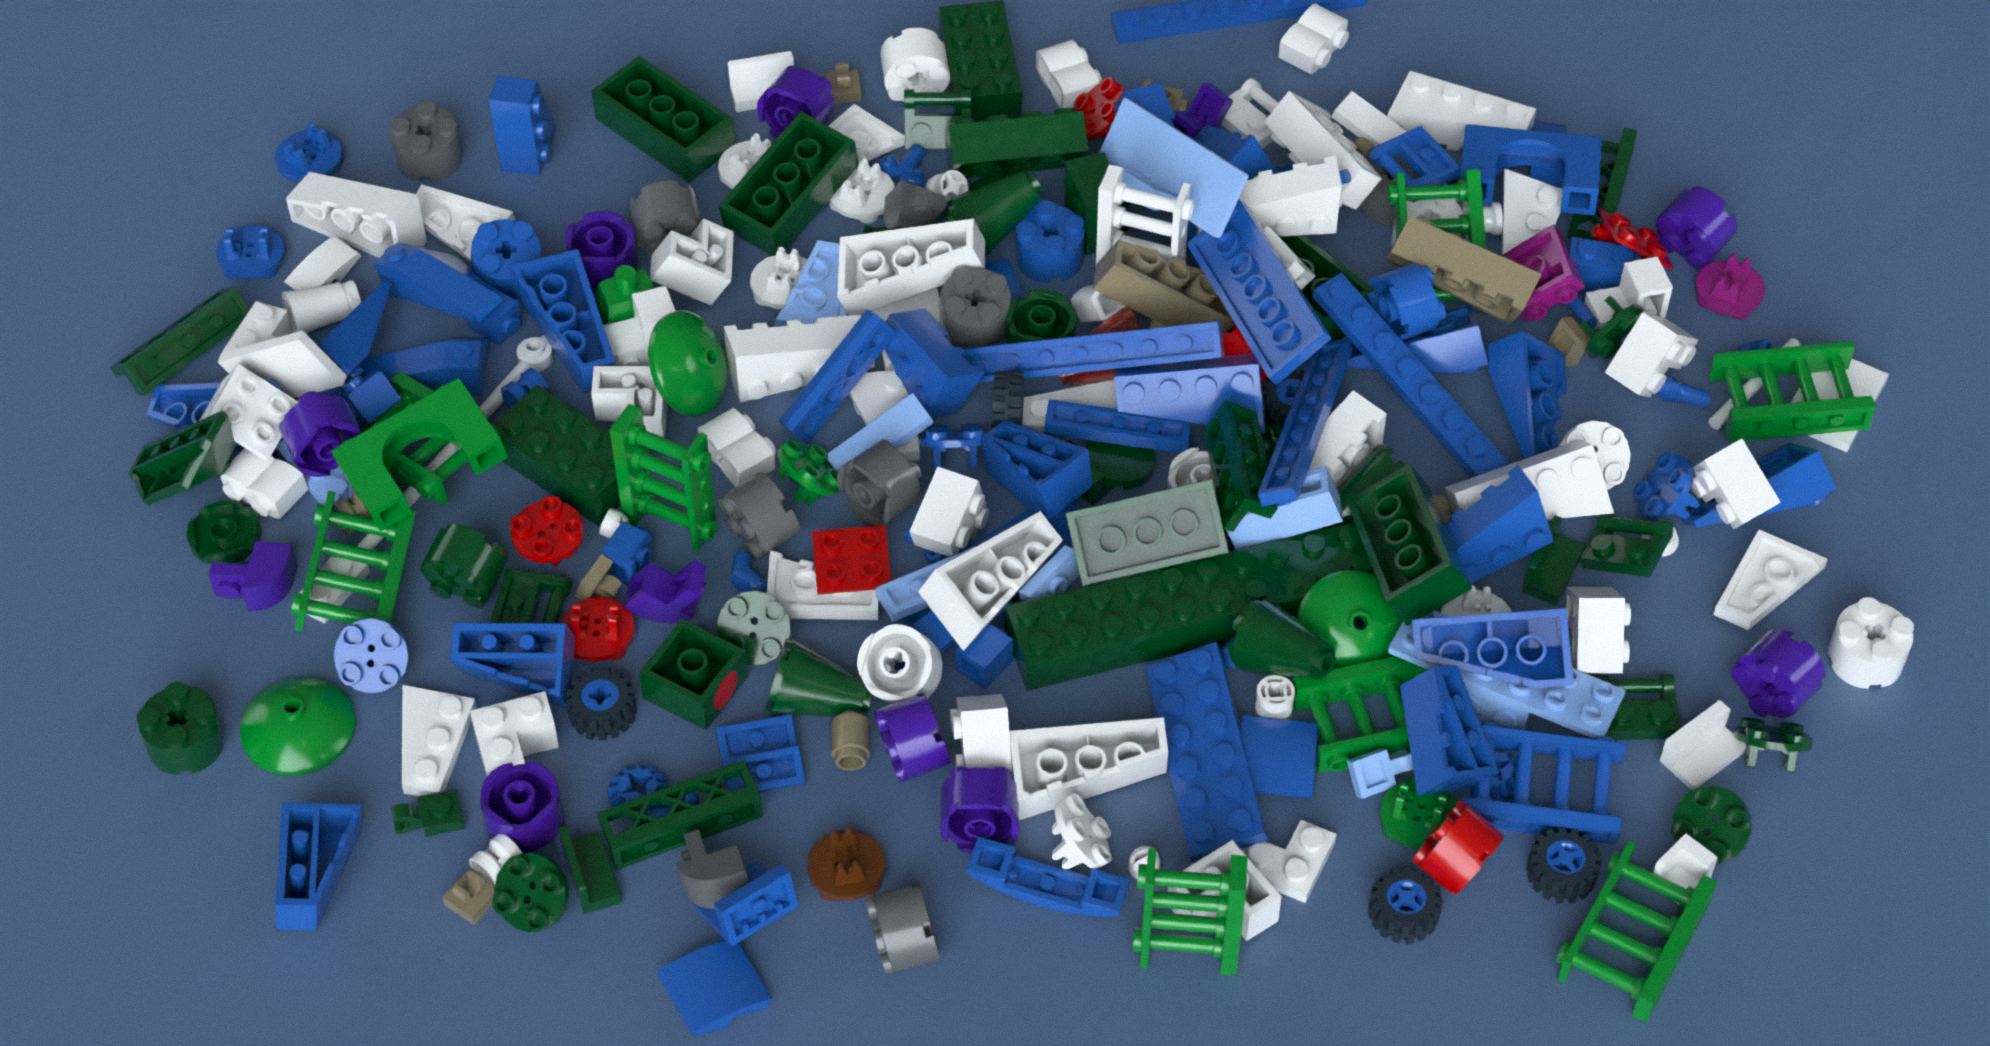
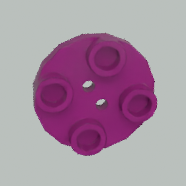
[1695,253,1765,320]

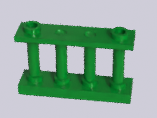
[1387,169,1486,313]
[1708,341,1876,442]
[361,371,503,506]
[609,404,718,553]
[290,491,416,648]
[1292,656,1427,773]
[1556,840,1717,1023]
[1133,848,1248,975]

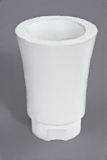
[282,280,361,334]

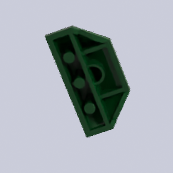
[128,411,235,506]

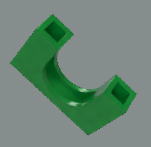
[331,378,508,532]

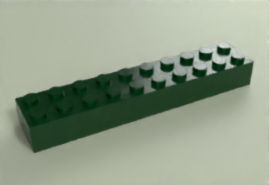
[1005,522,1376,691]

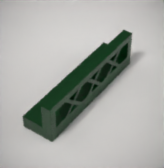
[1567,128,1637,240]
[110,287,250,396]
[1203,400,1278,532]
[597,760,763,870]

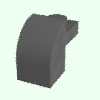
[884,180,947,230]
[676,829,749,909]

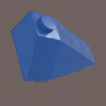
[317,278,392,395]
[1487,331,1567,459]
[341,337,490,396]
[146,380,289,445]
[1411,608,1573,688]

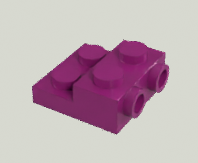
[1501,224,1585,322]

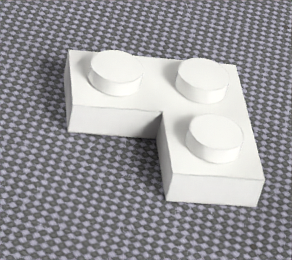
[1242,820,1337,903]

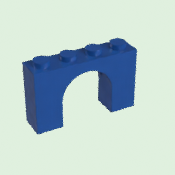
[1457,125,1602,216]

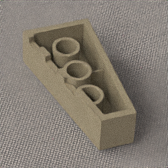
[1386,216,1542,325]
[1093,240,1235,335]

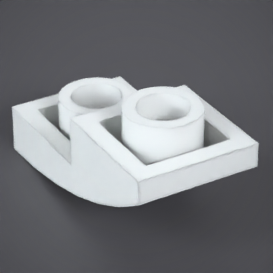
[284,236,361,291]

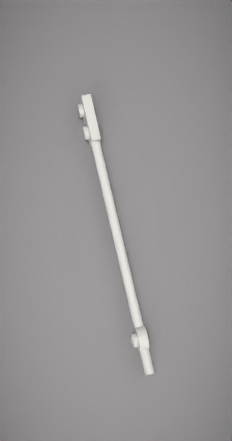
[299,335,553,624]

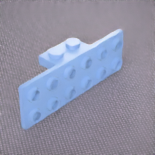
[1099,98,1248,238]
[1388,611,1626,739]

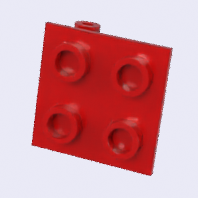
[1591,209,1674,270]
[812,525,891,595]

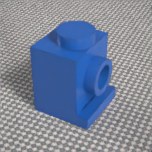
[600,522,653,586]

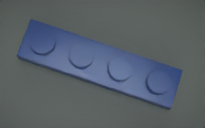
[1044,399,1191,453]

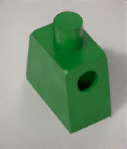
[596,265,654,325]

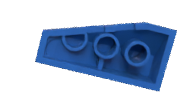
[373,242,502,323]
[1346,305,1489,374]
[1680,442,1837,528]

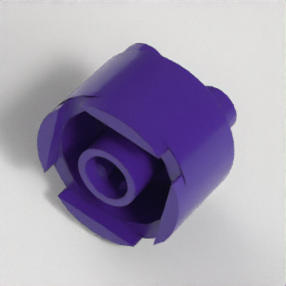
[757,65,834,139]
[1656,186,1738,269]
[565,211,638,289]
[279,391,363,477]
[1730,629,1825,718]
[873,693,950,783]
[480,761,564,854]
[940,766,1019,854]

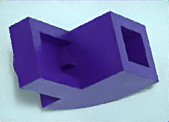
[1172,83,1233,139]
[208,541,298,611]
[623,560,707,624]

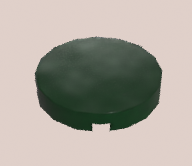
[1085,440,1156,490]
[186,501,262,564]

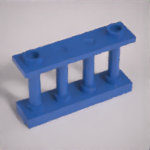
[1462,721,1627,845]

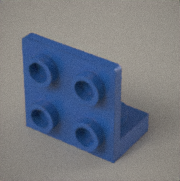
[692,861,799,947]

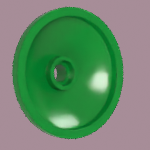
[648,310,728,417]
[1296,570,1403,669]
[239,677,356,776]

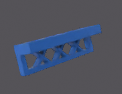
[779,310,897,444]

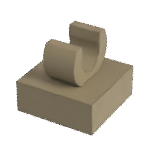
[825,63,862,104]
[1547,316,1591,367]
[575,554,622,601]
[442,870,495,925]

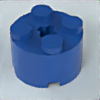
[1016,200,1085,283]
[471,219,541,299]
[1367,263,1446,341]

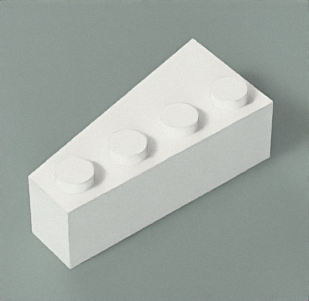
[1387,71,1536,151]
[1264,91,1382,210]
[1196,155,1342,237]

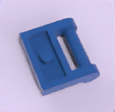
[1370,126,1461,202]

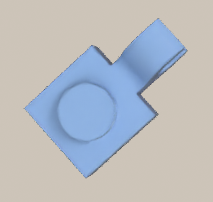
[1346,748,1413,799]

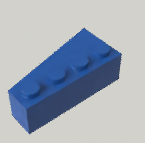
[1446,465,1554,583]

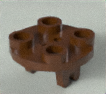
[807,827,885,901]

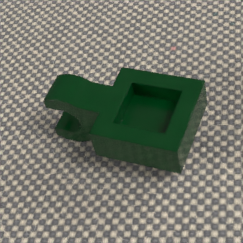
[391,789,464,837]

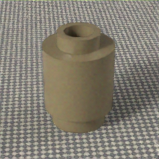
[831,711,870,771]

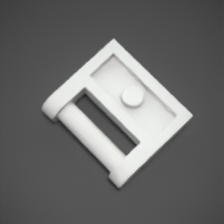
[1221,78,1279,148]

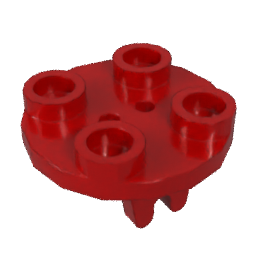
[1073,77,1126,140]
[510,496,584,567]
[561,597,635,662]

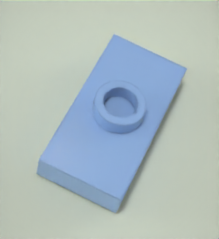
[1019,545,1080,602]

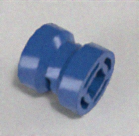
[501,368,551,408]

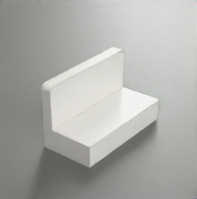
[727,51,794,112]
[1660,700,1746,790]

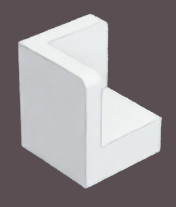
[1653,834,1718,905]

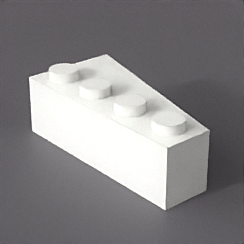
[286,172,427,258]
[837,219,985,315]
[724,315,875,403]
[1283,390,1387,539]
[1445,439,1614,520]
[918,511,1063,651]
[1009,717,1168,820]

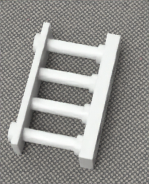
[1096,164,1195,264]

